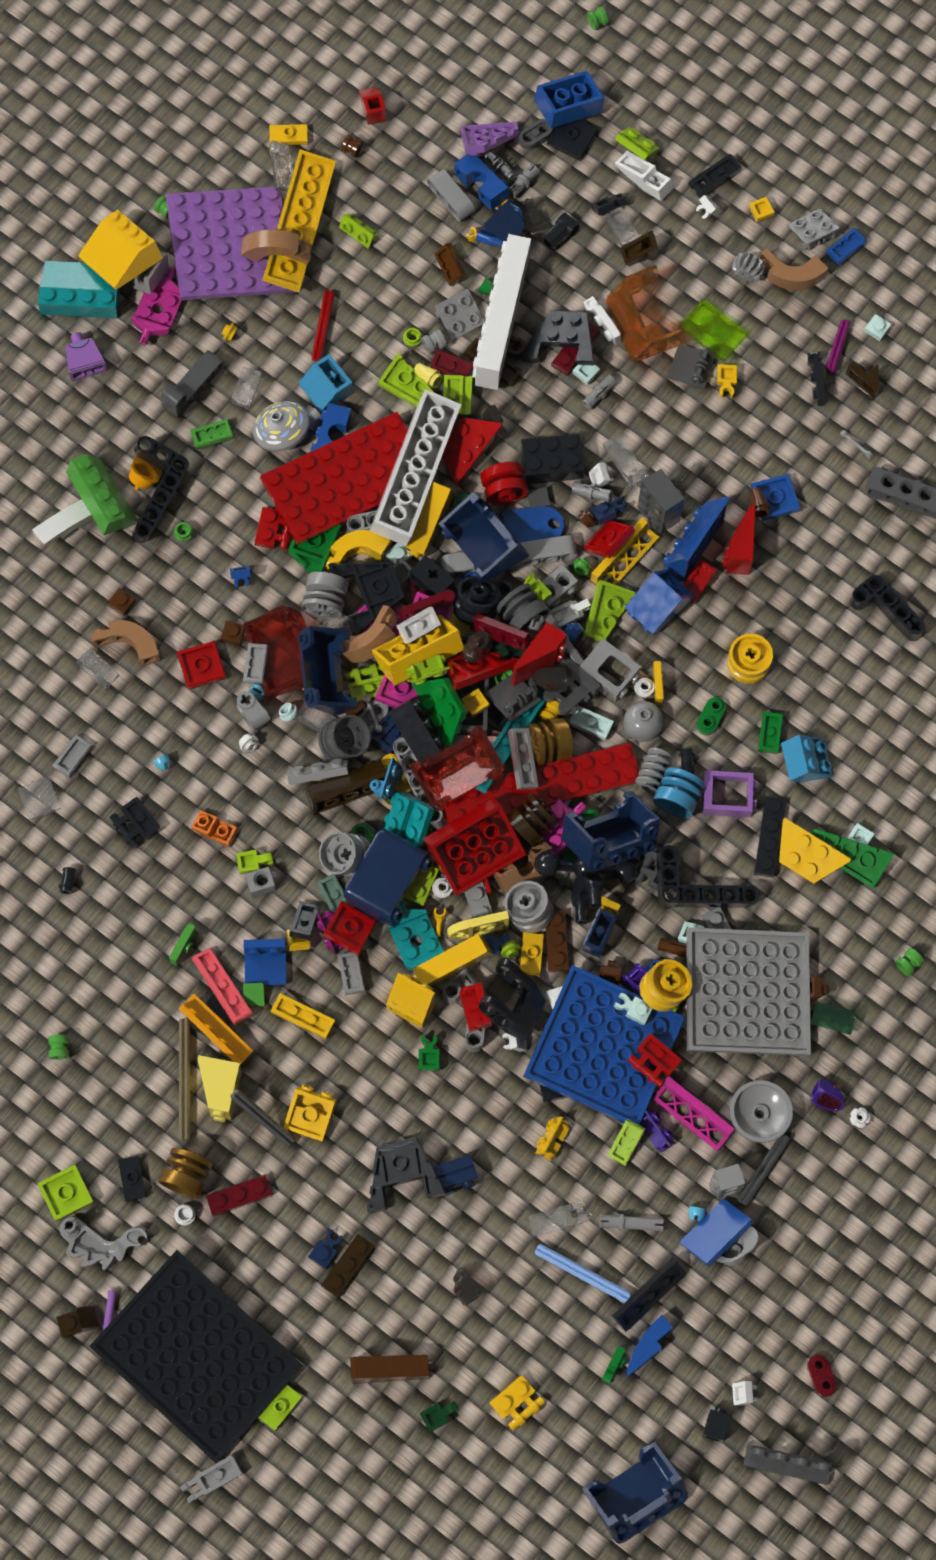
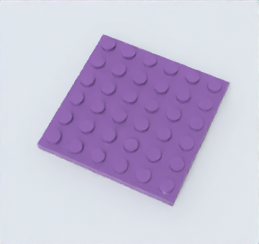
[166,187,295,301]

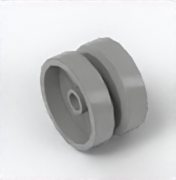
[504,881,554,933]

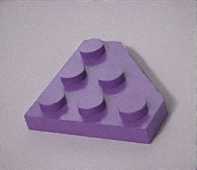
[460,122,519,156]

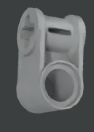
[237,691,271,731]
[442,967,480,1005]

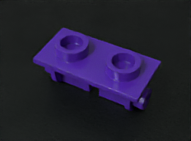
[639,1110,675,1153]

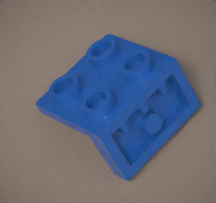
[243,939,286,986]

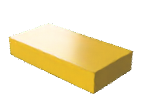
[652,661,664,706]

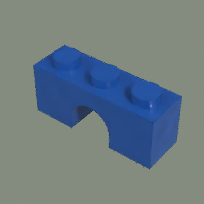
[454,154,509,211]
[310,403,351,452]

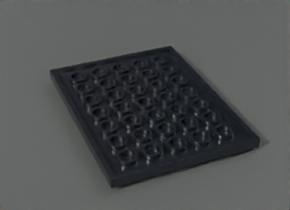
[89,1250,303,1463]

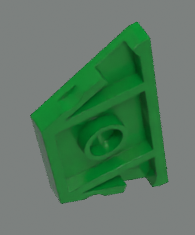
[288,524,342,574]
[412,678,467,750]

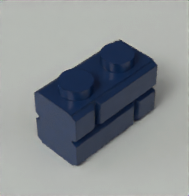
[582,908,618,958]
[433,1155,478,1196]

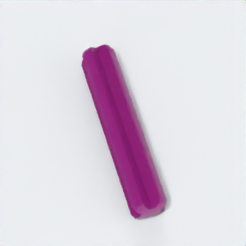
[826,320,850,373]

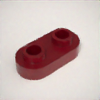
[807,1355,837,1398]

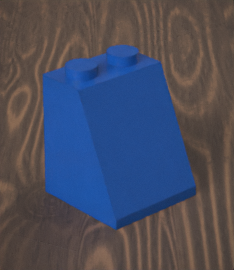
[624,569,695,634]

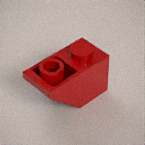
[359,87,386,125]

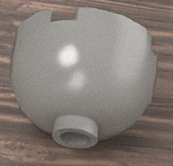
[623,701,663,742]

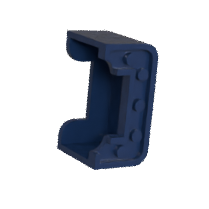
[562,791,660,872]

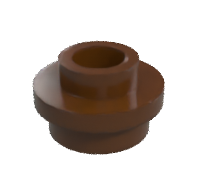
[578,510,595,528]

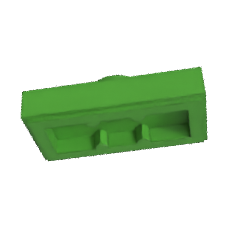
[190,419,234,450]
[169,923,197,967]

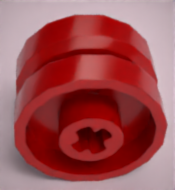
[480,462,528,506]

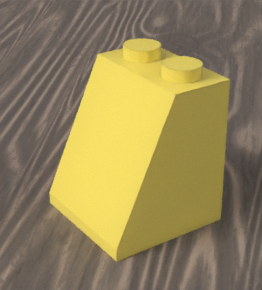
[198,1055,242,1122]

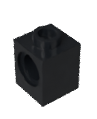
[702,1408,731,1443]

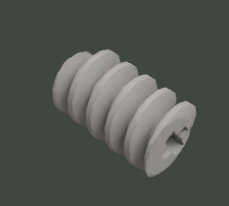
[635,748,672,794]

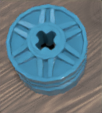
[653,767,705,818]

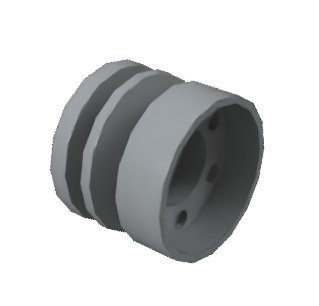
[301,572,348,619]
[319,832,370,877]

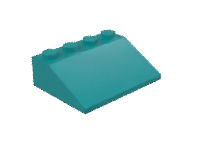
[38,261,120,319]

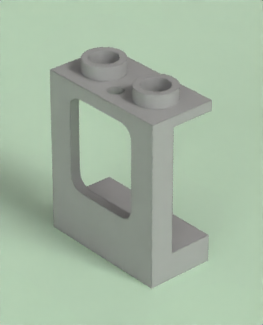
[579,639,641,703]

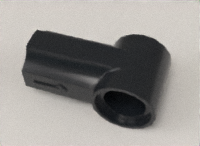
[542,212,580,250]

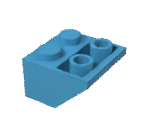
[298,354,353,413]
[781,735,833,783]

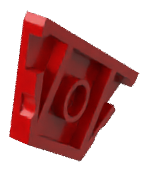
[442,417,504,487]
[446,648,518,690]

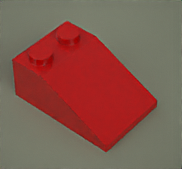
[722,505,755,575]
[511,622,568,686]

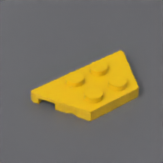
[779,817,852,884]

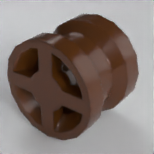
[341,134,363,158]

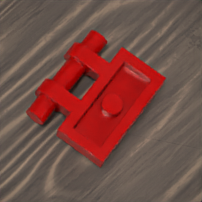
[254,507,292,550]
[627,1033,682,1087]

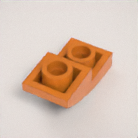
[191,810,239,848]

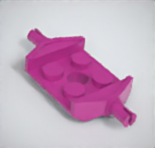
[131,268,182,346]

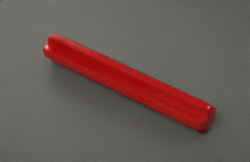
[311,290,335,362]

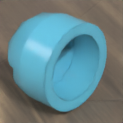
[249,684,265,701]
[153,754,171,771]
[688,1206,706,1222]

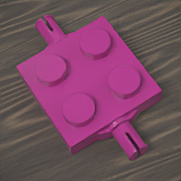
[540,799,587,857]

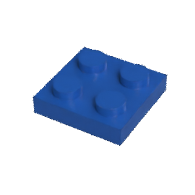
[750,474,800,521]

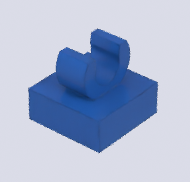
[230,566,251,588]

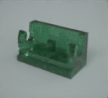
[810,1002,857,1035]

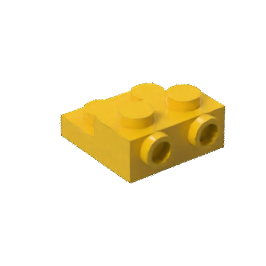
[283,1085,337,1141]

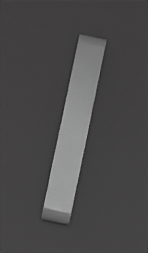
[440,535,578,578]

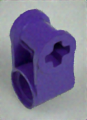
[621,963,647,996]

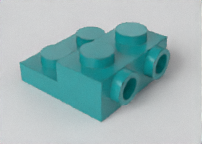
[384,792,434,846]

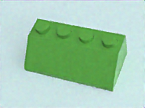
[66,454,138,536]

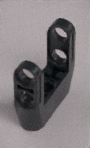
[479,958,546,1041]

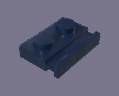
[370,708,404,754]

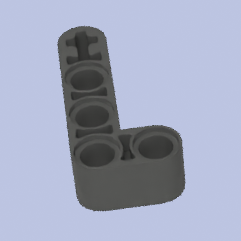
[161,350,225,418]

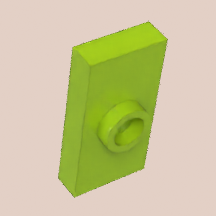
[607,1119,645,1166]
[258,1384,302,1431]

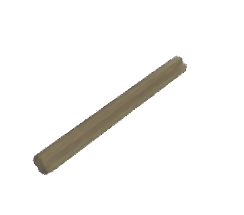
[179,1018,191,1141]

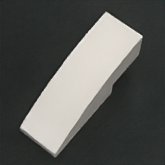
[615,151,673,201]

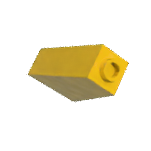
[405,482,455,558]
[412,934,493,986]

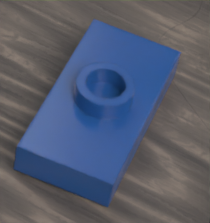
[826,227,868,266]

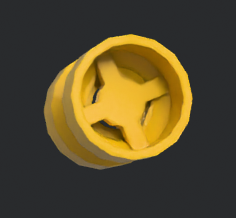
[537,700,562,724]

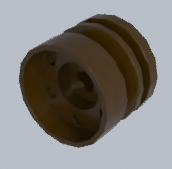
[507,793,560,847]

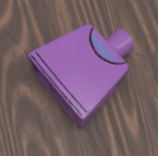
[66,332,107,382]

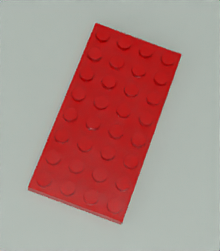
[260,412,435,545]

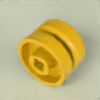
[727,633,773,684]
[639,959,692,1012]

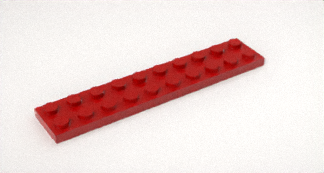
[438,743,639,824]

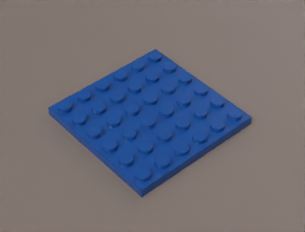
[523,965,685,1125]

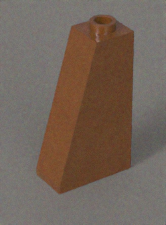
[350,1355,433,1384]

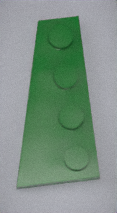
[811,828,895,888]

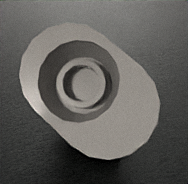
[716,1226,759,1266]

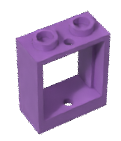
[702,770,757,818]

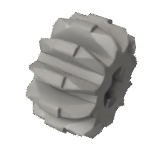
[732,252,765,282]

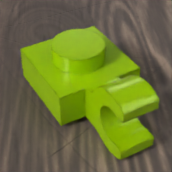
[236,850,274,875]

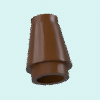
[750,487,770,518]

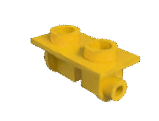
[535,1117,570,1161]

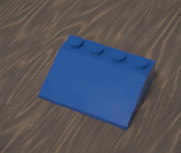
[663,497,730,583]

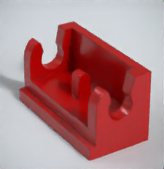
[459,982,492,1032]

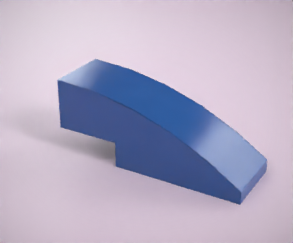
[625,1315,673,1378]

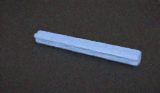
[535,1244,631,1303]

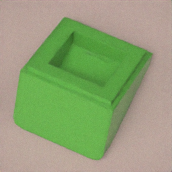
[243,983,265,1007]

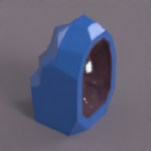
[562,622,585,647]

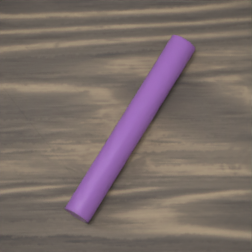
[103,1290,117,1330]

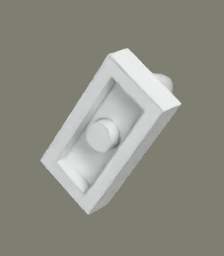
[397,607,441,644]

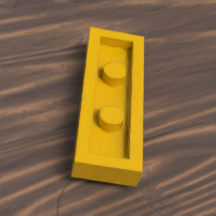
[270,993,335,1040]

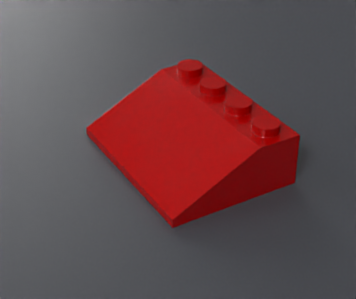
[423,797,527,896]

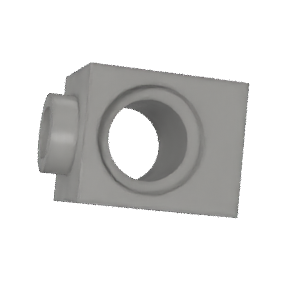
[245,867,278,898]

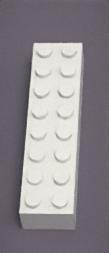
[472,234,531,390]
[369,389,461,546]

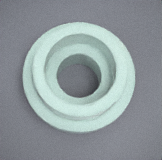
[279,702,298,722]

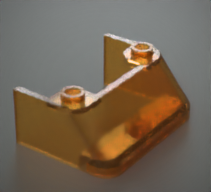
[606,265,686,361]

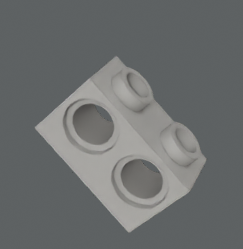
[541,564,578,610]
[709,1164,745,1199]

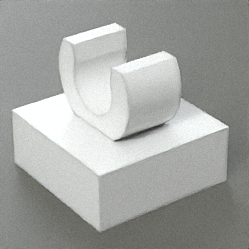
[696,195,722,220]
[588,463,614,488]
[502,1033,527,1052]
[732,1381,758,1406]

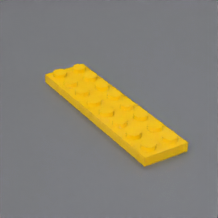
[262,149,336,293]

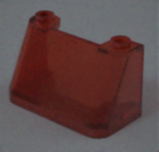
[243,604,307,698]
[409,725,505,811]

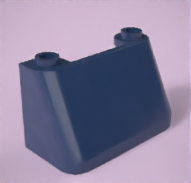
[438,491,530,581]
[298,626,358,715]
[344,828,434,928]
[583,1441,688,1544]

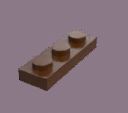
[545,910,569,973]

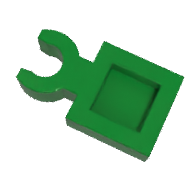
[419,1035,439,1071]
[601,1346,627,1384]

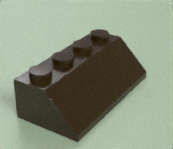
[305,760,387,815]

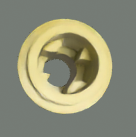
[414,363,443,388]

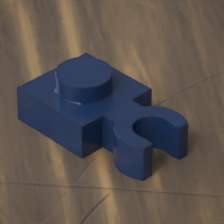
[590,497,627,525]
[308,1229,343,1270]

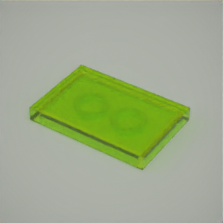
[678,298,748,362]

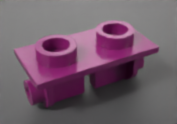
[316,910,345,955]

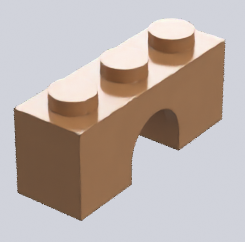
[493,840,553,895]

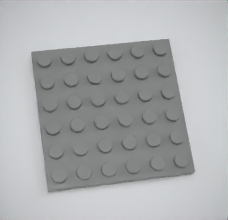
[686,928,811,1056]

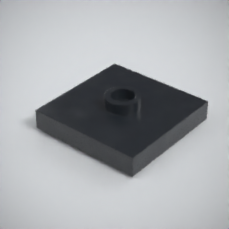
[546,120,598,161]

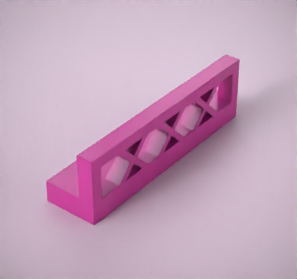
[652,1076,734,1151]

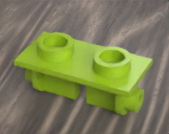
[339,213,379,249]
[406,654,450,685]

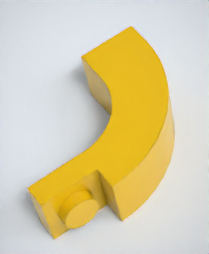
[326,530,392,573]

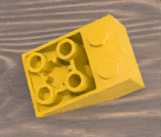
[386,973,435,1029]

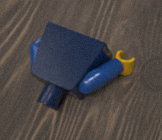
[466,199,525,248]

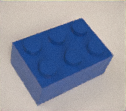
[534,71,604,128]

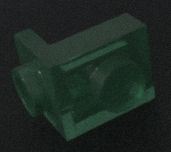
[494,642,525,659]

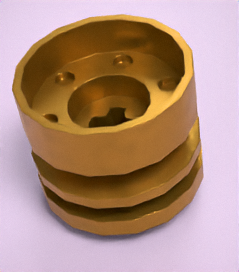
[527,718,573,766]
[158,1148,212,1198]

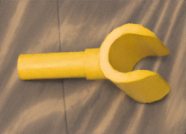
[434,907,446,937]

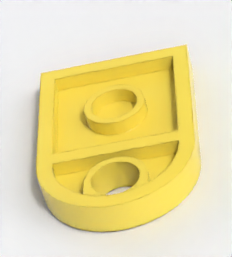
[447,911,509,940]

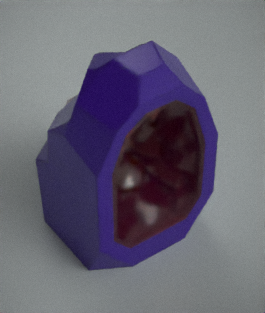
[811,1079,846,1111]

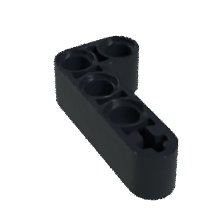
[850,575,925,641]

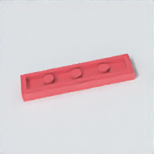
[192,948,253,1025]

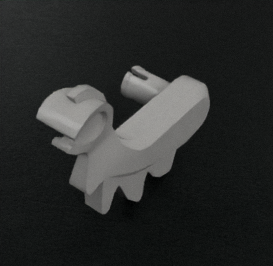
[60,1217,148,1271]

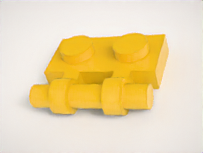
[489,1375,545,1431]

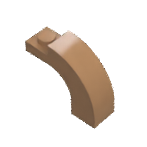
[241,229,312,264]
[760,248,829,290]
[340,605,399,663]
[91,620,160,666]

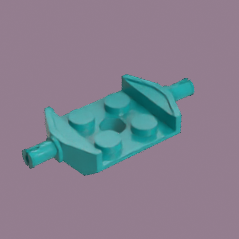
[388,898,445,971]

